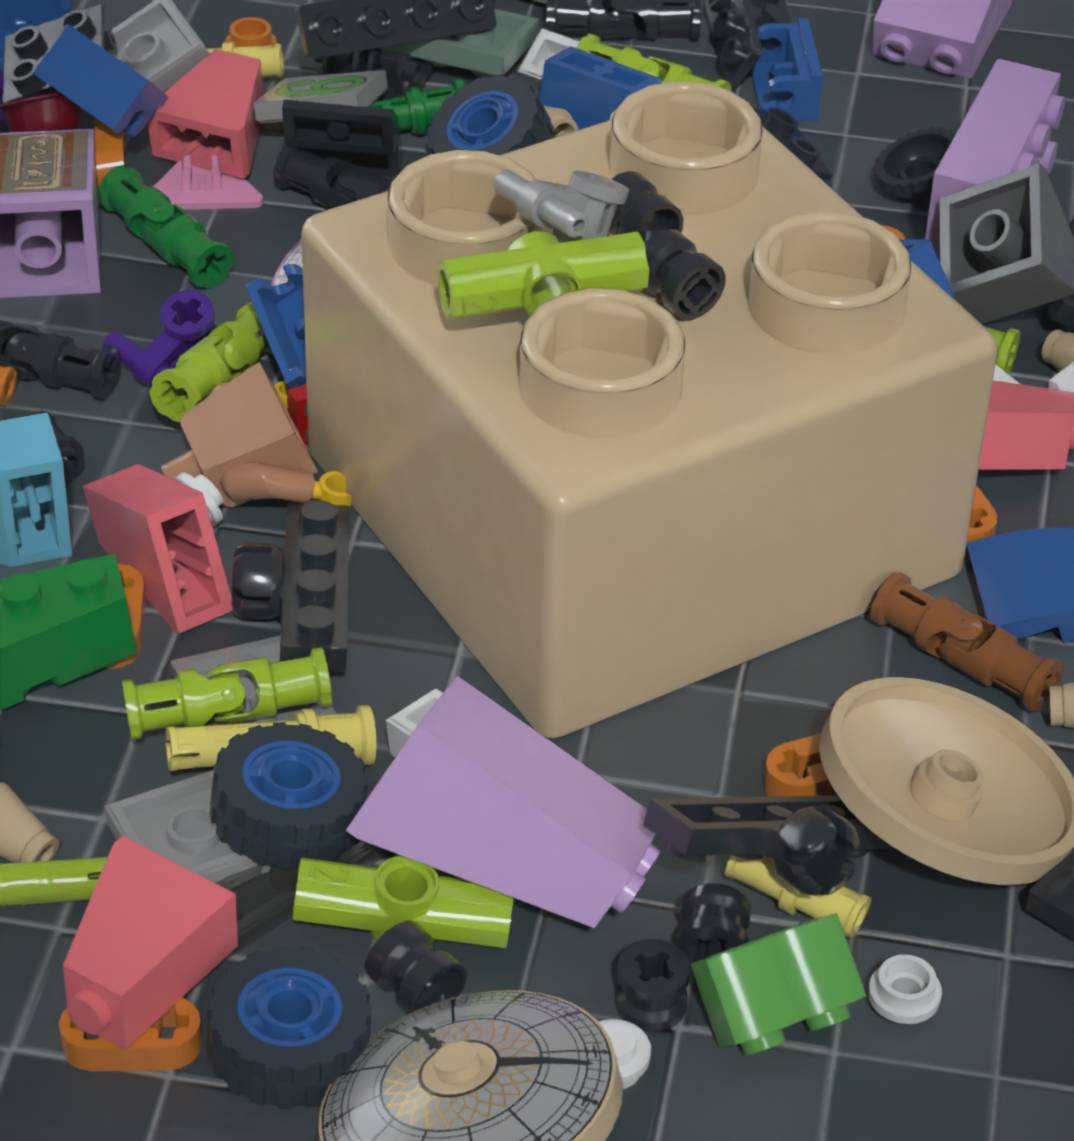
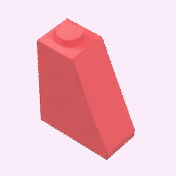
[148,49,264,179]
[979,380,1074,470]
[83,464,233,634]
[63,836,238,1050]

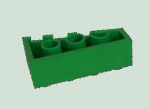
[0,553,137,710]

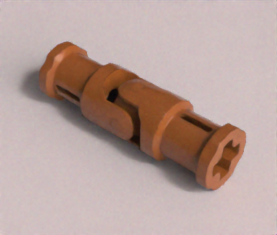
[870,572,1065,712]

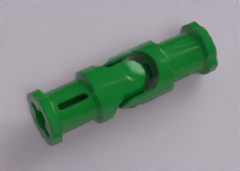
[97,165,234,289]

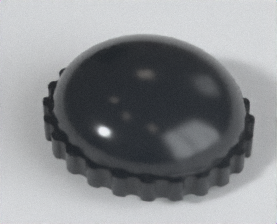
[873,127,956,199]

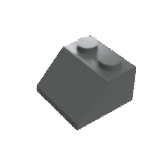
[939,163,1074,324]

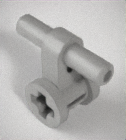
[494,170,629,242]

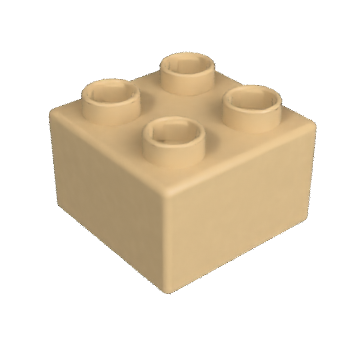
[301,81,998,738]

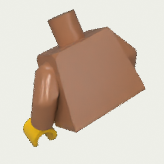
[161,362,352,508]

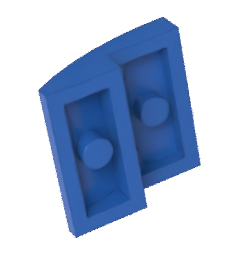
[967,528,1074,644]

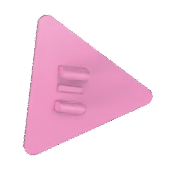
[153,155,263,210]

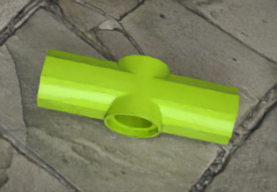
[437,231,649,320]
[292,856,513,948]

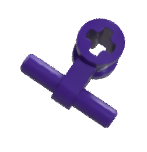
[103,290,217,388]

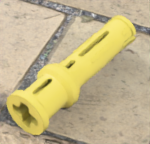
[165,705,377,771]

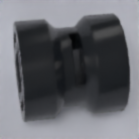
[609,171,684,243]
[644,229,726,320]
[365,920,467,1015]

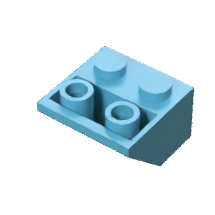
[0,412,72,567]

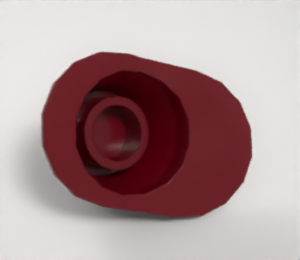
[0,90,82,133]

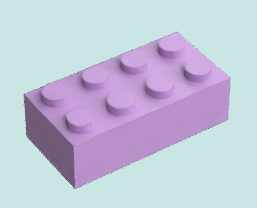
[925,59,1065,262]

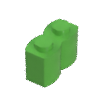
[690,913,866,1056]

